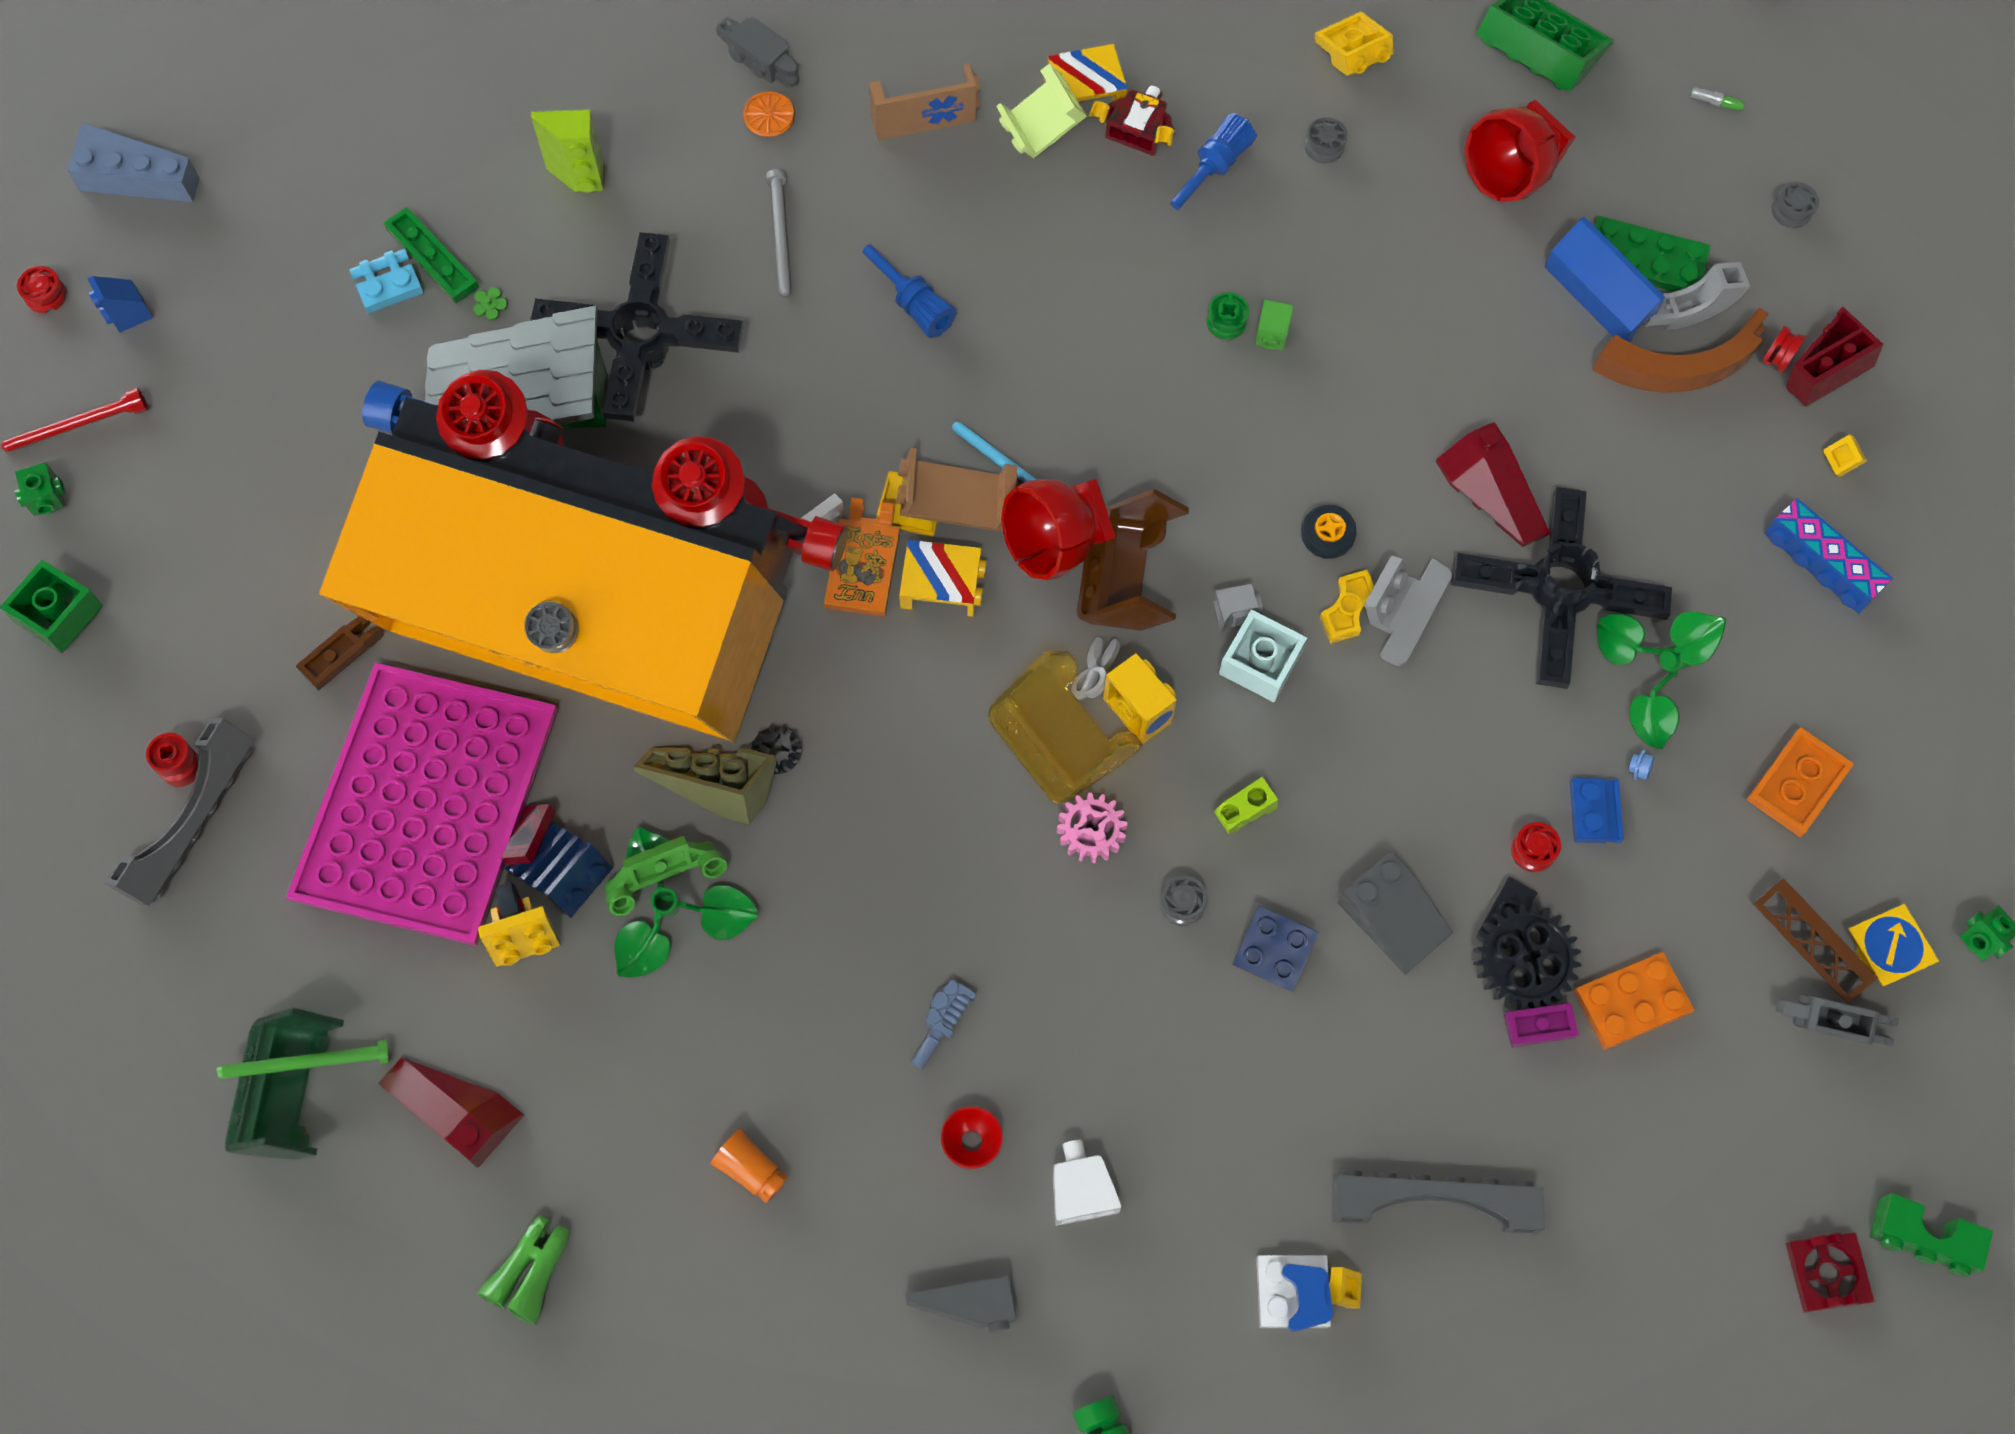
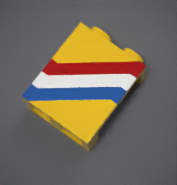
[1045,44,1128,102]
[899,540,987,617]

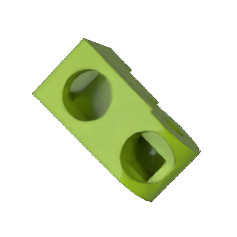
[1214,776,1278,834]

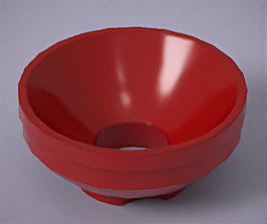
[941,1106,1003,1169]

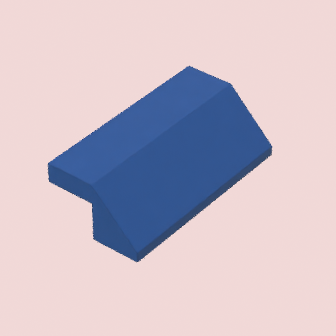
[1545,216,1665,343]

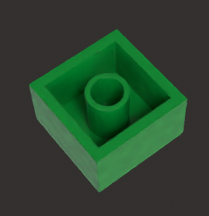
[0,559,103,653]

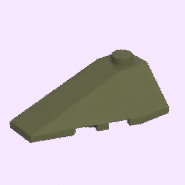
[634,748,777,825]

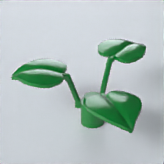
[1596,611,1726,749]
[614,827,758,978]

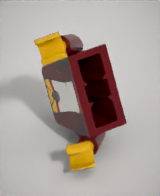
[1089,86,1175,156]

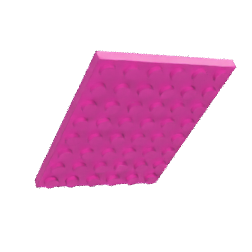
[286,663,558,946]

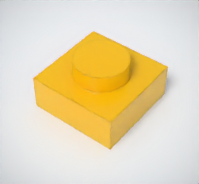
[1823,434,1867,477]
[1329,1267,1362,1309]

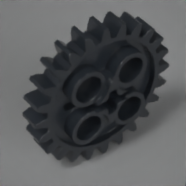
[1473,904,1581,1011]

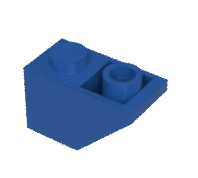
[88,276,153,333]

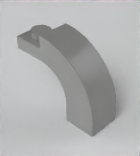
[1644,262,1751,331]

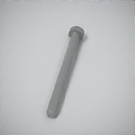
[766,169,791,297]

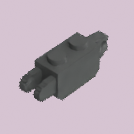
[716,17,799,88]
[1776,993,1899,1046]

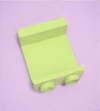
[996,64,1087,158]

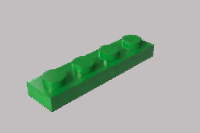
[383,206,479,304]

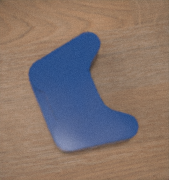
[1281,1264,1333,1332]

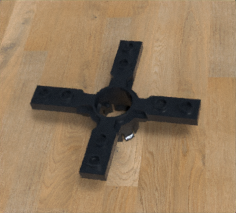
[530,232,743,422]
[1452,487,1672,689]

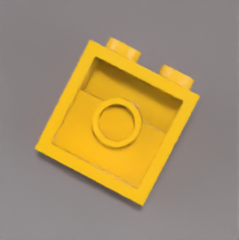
[1315,11,1394,76]

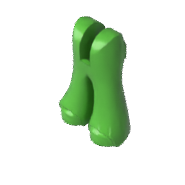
[477,1215,571,1326]

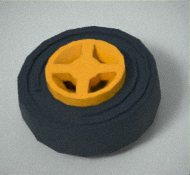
[1301,505,1357,559]

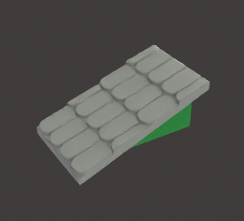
[425,306,608,428]

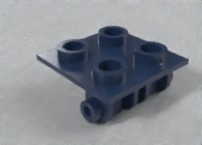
[1232,905,1319,992]

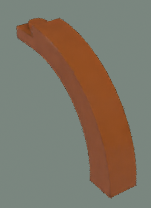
[1592,308,1769,393]

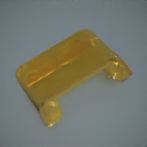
[988,651,1144,803]

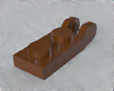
[296,616,385,691]

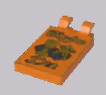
[824,497,900,617]

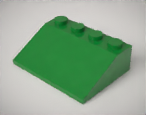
[1476,0,1614,91]

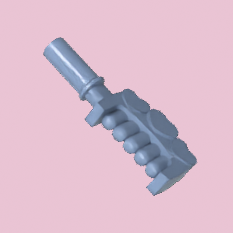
[911,980,976,1070]

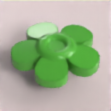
[473,287,507,320]

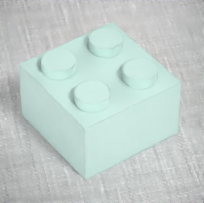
[1219,609,1307,702]

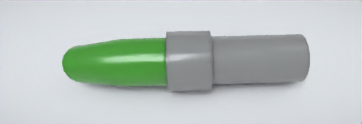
[1689,86,1745,111]

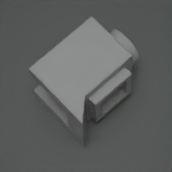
[1213,584,1263,634]

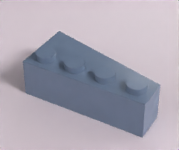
[67,123,200,202]

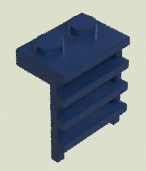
[505,821,613,918]

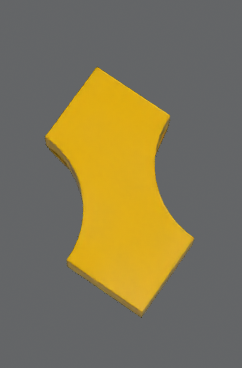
[1320,569,1374,644]

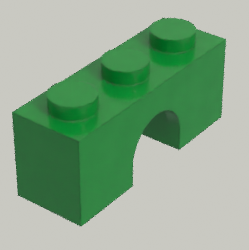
[1870,1193,1993,1277]

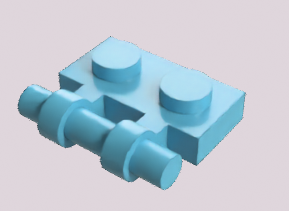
[349,249,423,314]

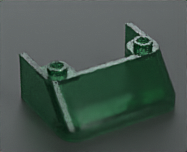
[225,1008,344,1160]

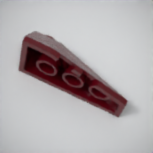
[1436,421,1550,547]
[378,1057,524,1168]

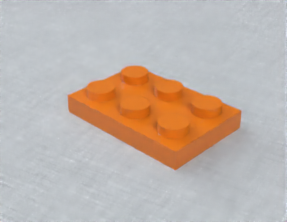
[1746,727,1854,838]
[1573,952,1695,1051]

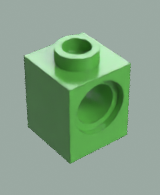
[1255,299,1293,350]

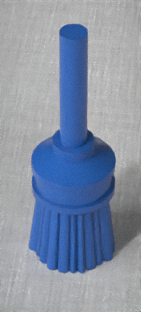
[1170,113,1257,210]
[863,244,957,338]

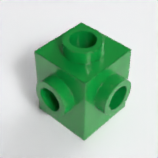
[15,462,66,516]
[1959,905,2015,962]

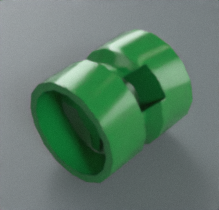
[1072,1395,1130,1434]

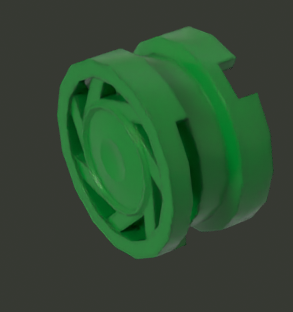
[1206,292,1249,340]

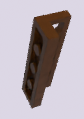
[1753,878,1878,1004]

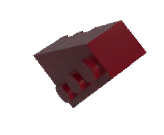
[1786,306,1884,407]

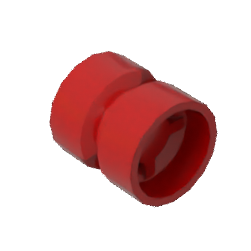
[145,733,199,787]

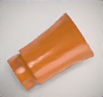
[710,1128,788,1203]

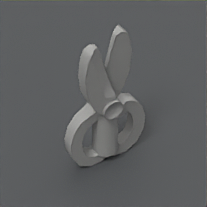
[1071,637,1120,700]

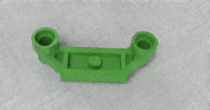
[604,836,727,916]

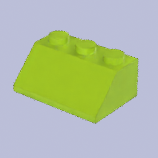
[531,109,604,193]

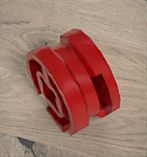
[16,266,67,314]
[1762,325,1805,373]
[1511,822,1561,872]

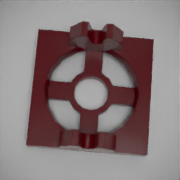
[1786,1232,1875,1313]

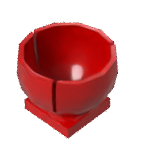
[1464,100,1576,202]
[1001,479,1116,580]

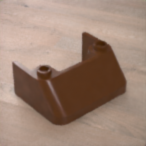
[1077,489,1189,631]

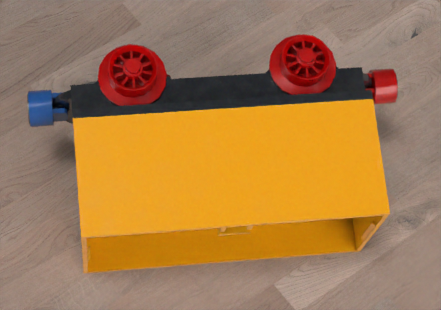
[319,370,848,743]

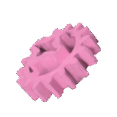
[1057,792,1127,863]

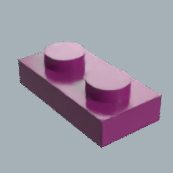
[1504,1003,1579,1048]

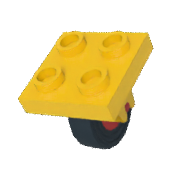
[478,882,560,967]

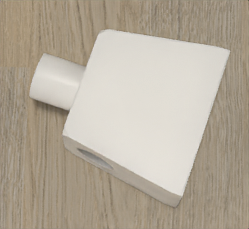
[1053,1140,1121,1226]

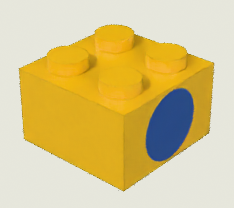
[1103,653,1177,745]

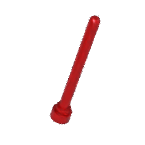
[1,387,148,452]

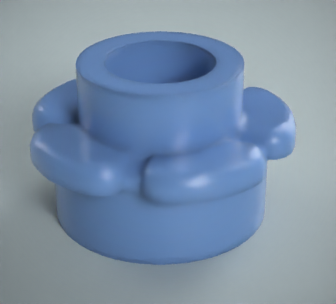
[1629,750,1655,780]

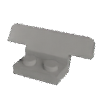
[1364,556,1452,666]

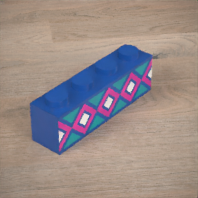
[1764,498,1893,614]

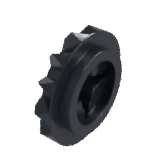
[751,725,802,774]

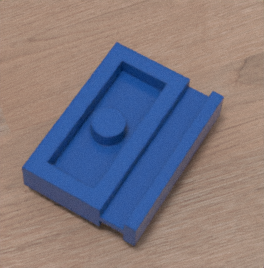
[1570,778,1624,843]

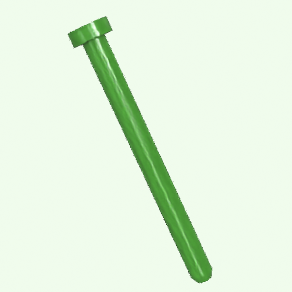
[217,1040,388,1079]

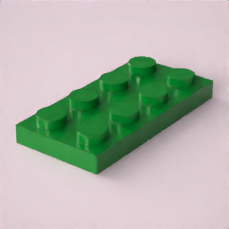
[1594,215,1710,292]

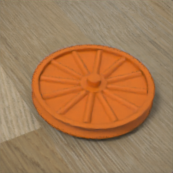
[743,91,794,137]

